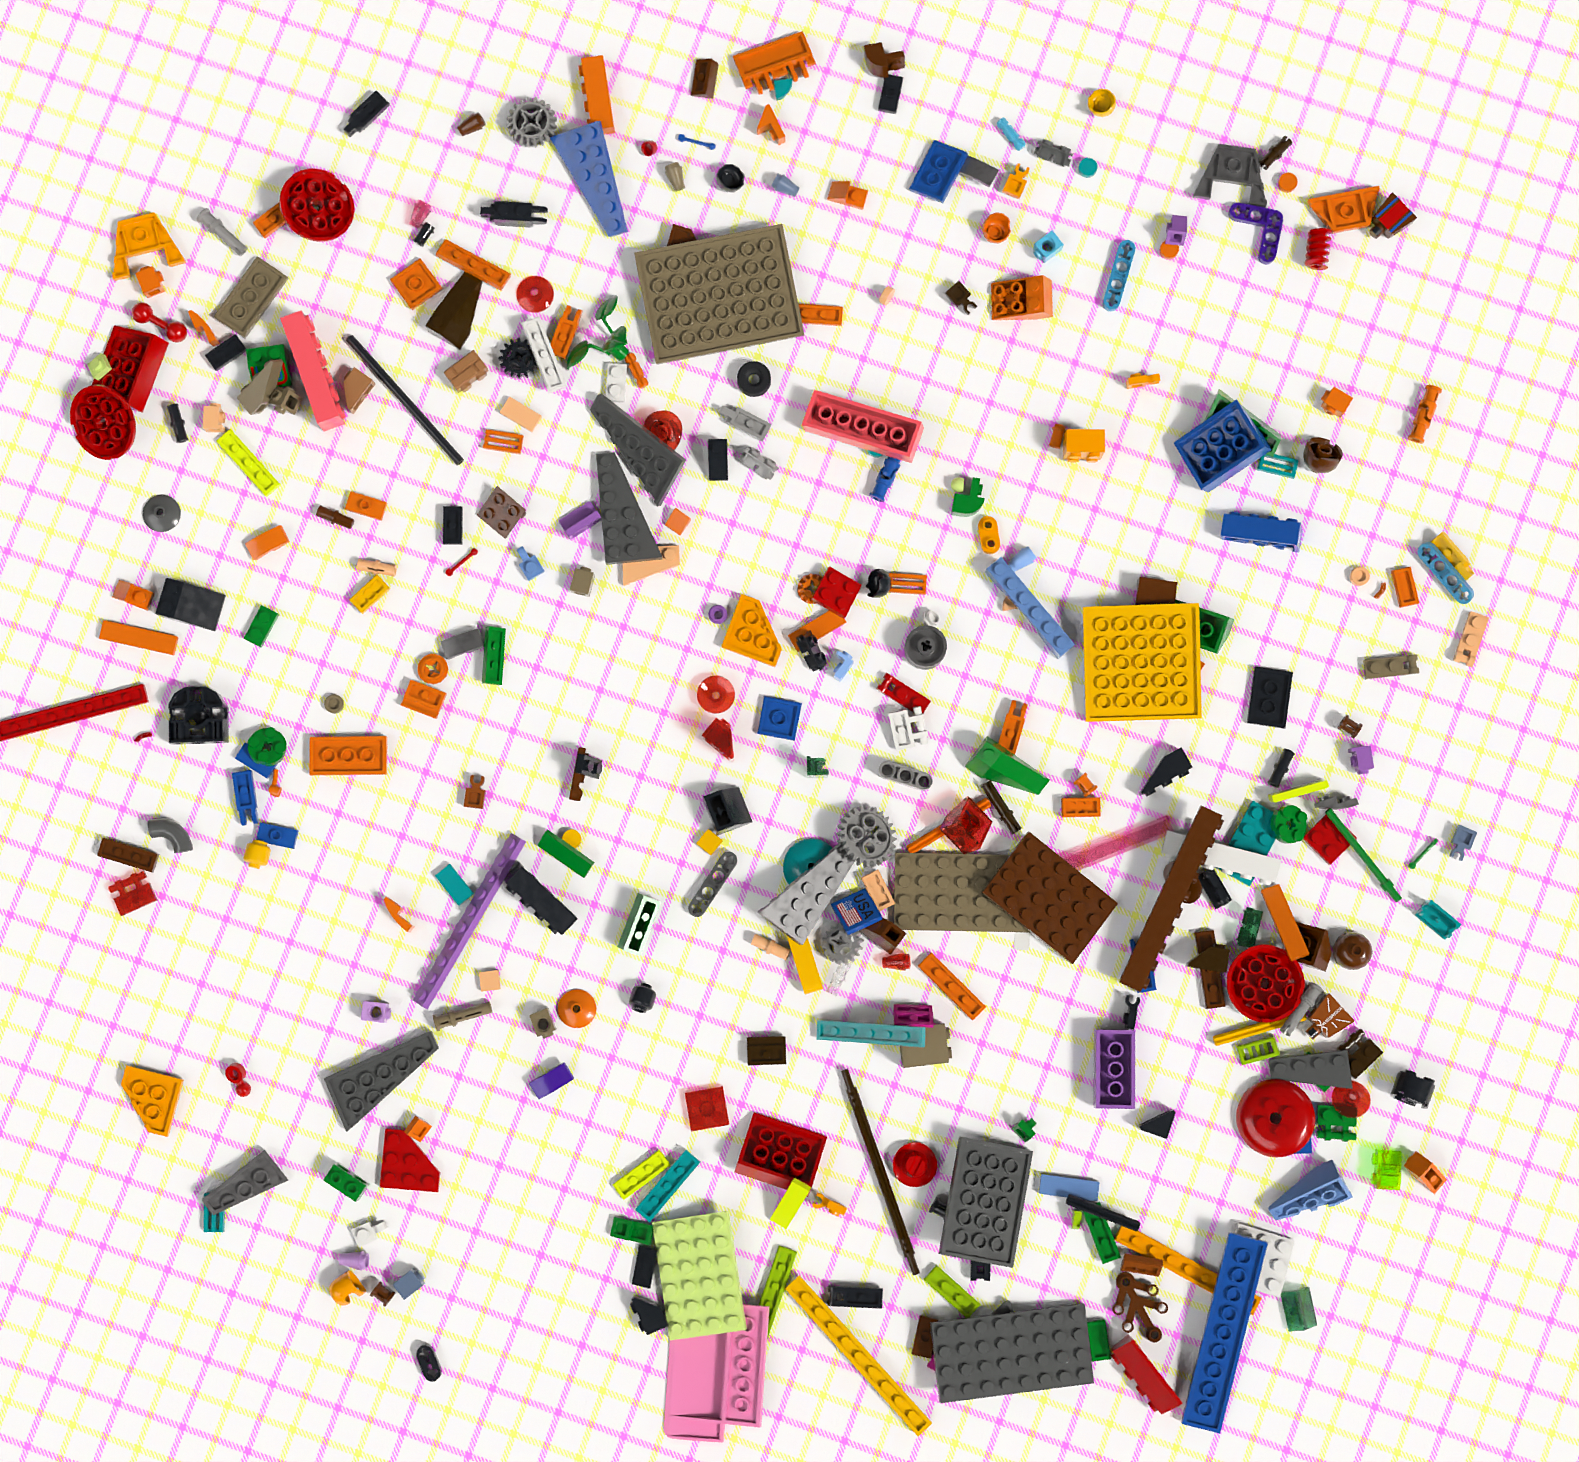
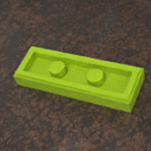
[924,1264,981,1318]

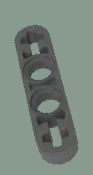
[688,852,738,917]

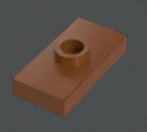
[1120,1253,1163,1277]

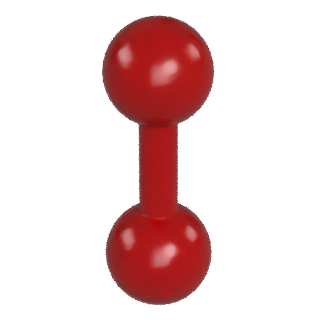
[131,302,187,343]

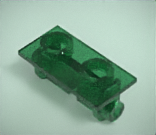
[1236,907,1264,948]

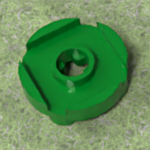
[248,727,287,766]
[1271,805,1307,844]

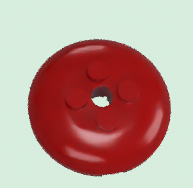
[279,168,355,242]
[70,385,136,460]
[1226,945,1305,1023]
[1236,1079,1315,1158]

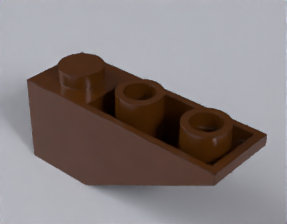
[859,917,907,955]

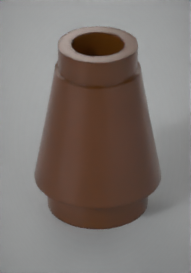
[457,112,486,137]

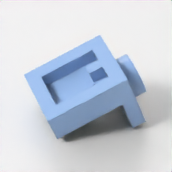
[833,651,854,682]

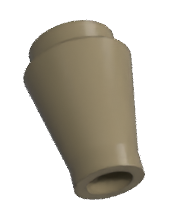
[664,162,685,192]

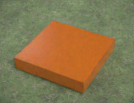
[390,258,443,311]

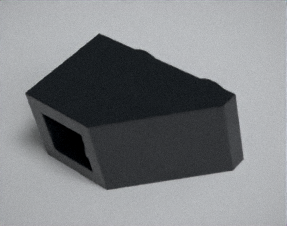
[630,1296,669,1336]

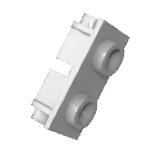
[739,447,779,480]

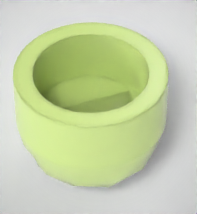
[951,477,964,493]

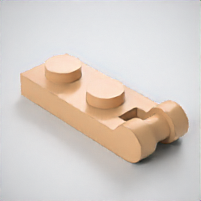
[1453,611,1489,668]

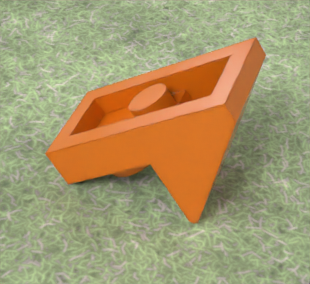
[757,104,786,145]
[827,181,868,210]
[112,580,155,611]

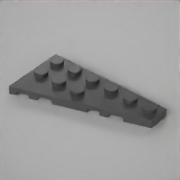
[590,394,686,507]
[596,452,663,565]

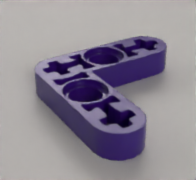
[1228,203,1283,265]

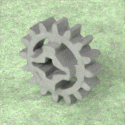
[822,922,864,965]

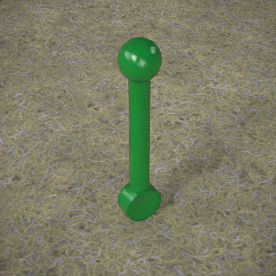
[1408,838,1439,869]

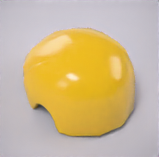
[1088,88,1116,117]

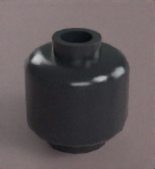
[629,983,656,1013]

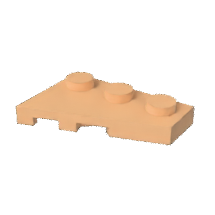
[622,545,680,586]

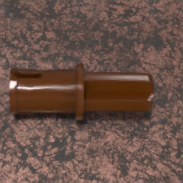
[316,505,354,529]

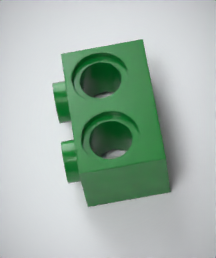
[323,1163,370,1202]

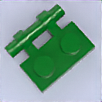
[1316,1105,1357,1142]

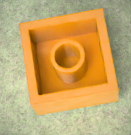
[1063,429,1105,463]

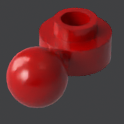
[225,1063,251,1097]

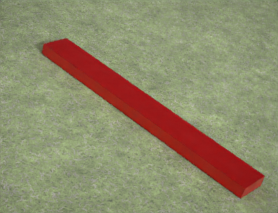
[0,684,149,742]

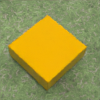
[696,829,723,855]

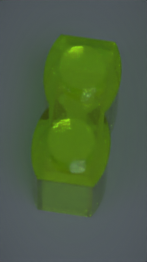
[1370,1149,1402,1191]

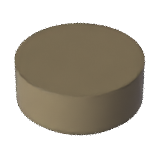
[324,694,344,714]

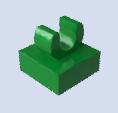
[1011,1118,1037,1142]

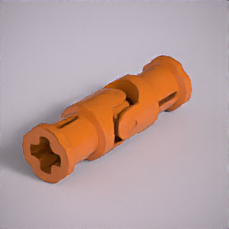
[1407,385,1442,444]

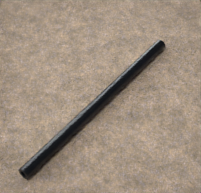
[346,335,464,466]

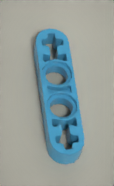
[1103,240,1136,312]
[1417,542,1474,604]

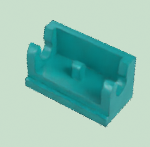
[1415,900,1462,940]

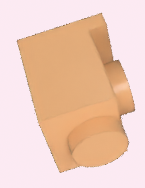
[203,403,226,433]

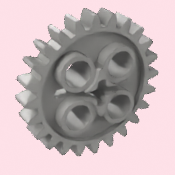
[836,805,897,868]

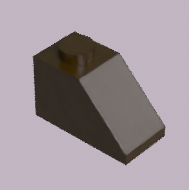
[1185,943,1230,973]

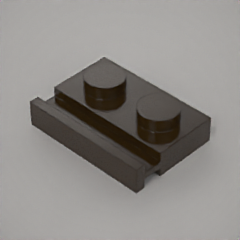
[747,1036,787,1066]

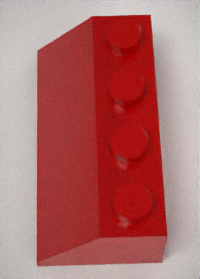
[1110,1334,1183,1415]

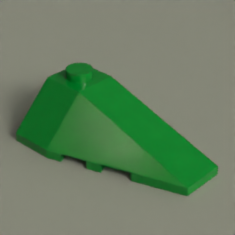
[1175,599,1235,654]
[965,736,1050,795]

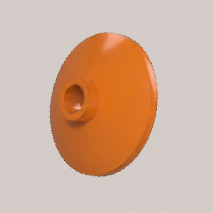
[558,989,597,1028]

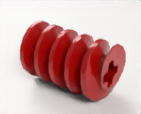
[1305,228,1332,270]

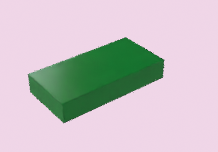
[1087,1319,1111,1362]

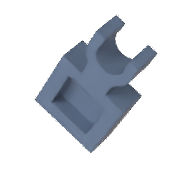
[1449,825,1477,861]

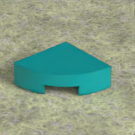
[774,78,792,101]

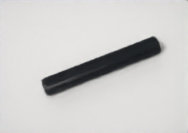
[1065,1194,1141,1231]

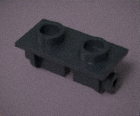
[796,630,827,672]
[1198,869,1232,910]

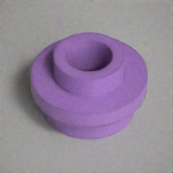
[708,605,727,624]

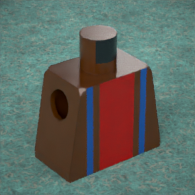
[1369,192,1417,239]

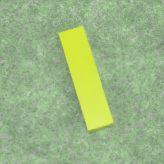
[216,429,281,497]

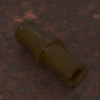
[1259,136,1293,170]

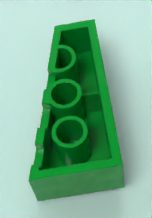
[1204,389,1281,457]

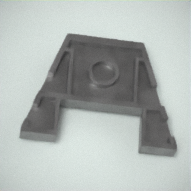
[1193,144,1267,208]

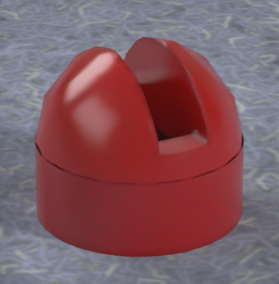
[641,140,658,157]

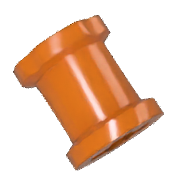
[1073,772,1098,797]

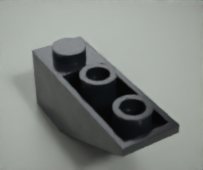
[1139,747,1192,797]

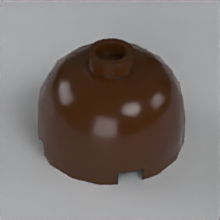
[1303,437,1343,473]
[1332,932,1373,970]

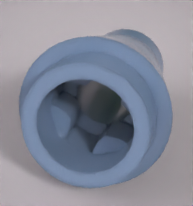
[771,173,800,197]

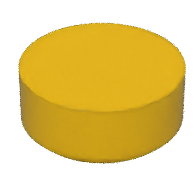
[562,829,582,848]

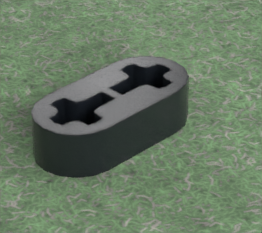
[416,1344,442,1382]

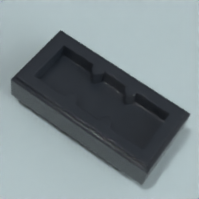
[878,74,903,115]
[205,334,246,372]

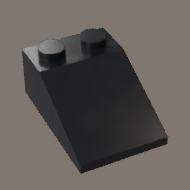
[155,577,226,632]

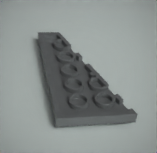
[324,1031,439,1132]

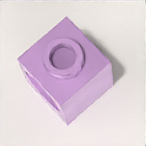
[361,1001,391,1023]

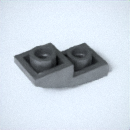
[959,156,999,188]
[440,629,484,660]
[1314,795,1359,810]

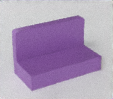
[559,501,602,540]

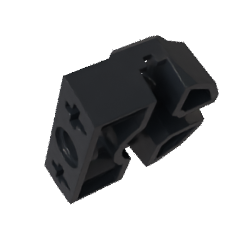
[168,686,229,745]

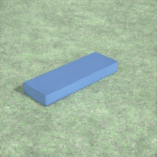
[1039,1174,1100,1202]

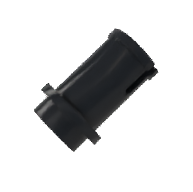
[413,222,435,247]

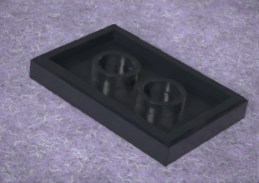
[1246,666,1293,729]

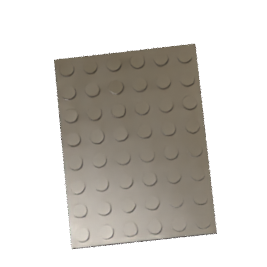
[634,224,804,365]

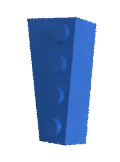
[1220,512,1303,553]

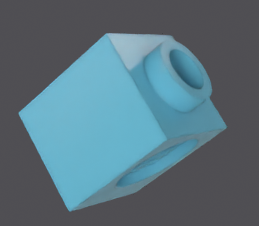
[1033,230,1064,263]

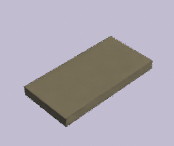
[213,256,289,339]

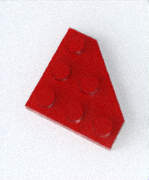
[380,1128,441,1192]

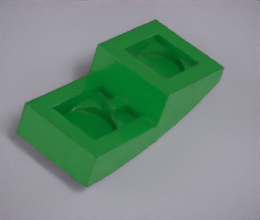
[610,1217,653,1245]

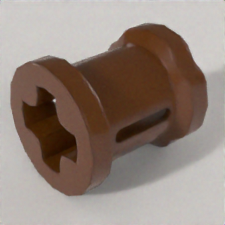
[1337,714,1363,739]
[369,1281,396,1307]

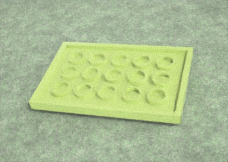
[652,1211,747,1340]

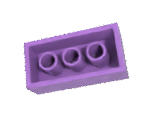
[1093,1029,1135,1109]

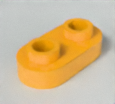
[978,516,1000,555]

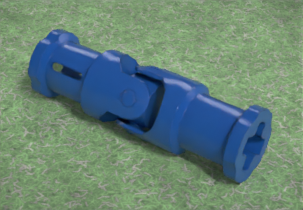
[869,456,901,503]

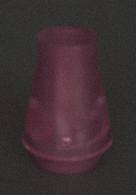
[409,199,432,229]

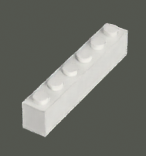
[1161,830,1282,885]

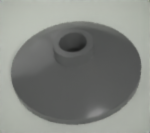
[143,495,181,532]

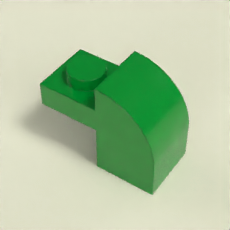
[951,477,985,517]

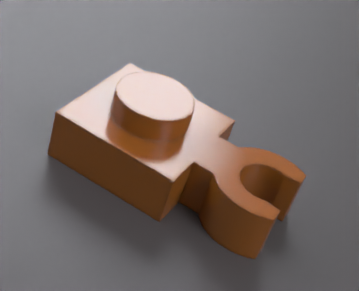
[463,775,486,809]

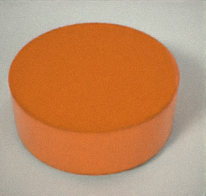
[1278,172,1298,193]
[1159,241,1179,260]

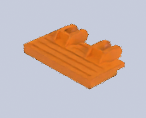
[733,31,816,95]

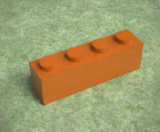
[578,55,615,135]

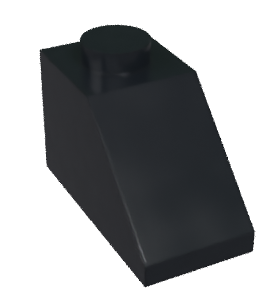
[708,439,728,481]

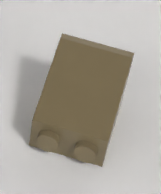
[900,1024,952,1068]

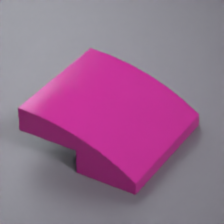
[893,1004,934,1028]

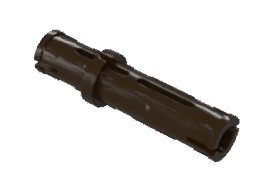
[980,780,1022,835]

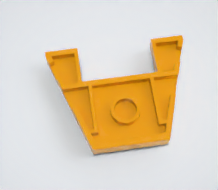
[112,212,186,281]

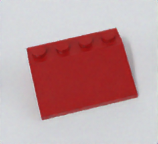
[92,325,169,413]
[734,1112,827,1197]

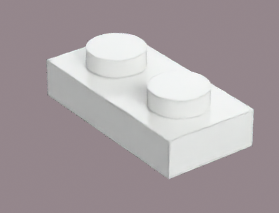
[606,363,627,403]

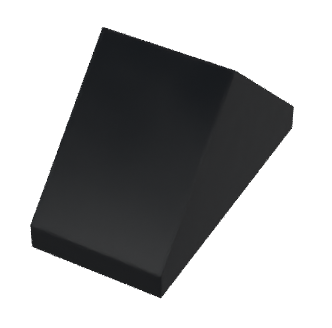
[1137,1109,1176,1139]

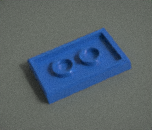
[909,140,968,204]

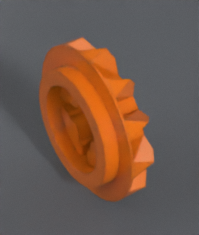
[797,574,822,604]
[417,654,449,685]

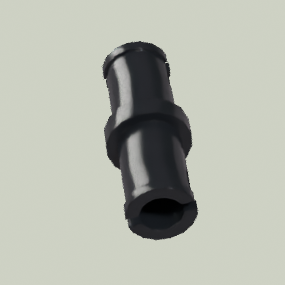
[166,403,189,443]
[1267,748,1295,788]

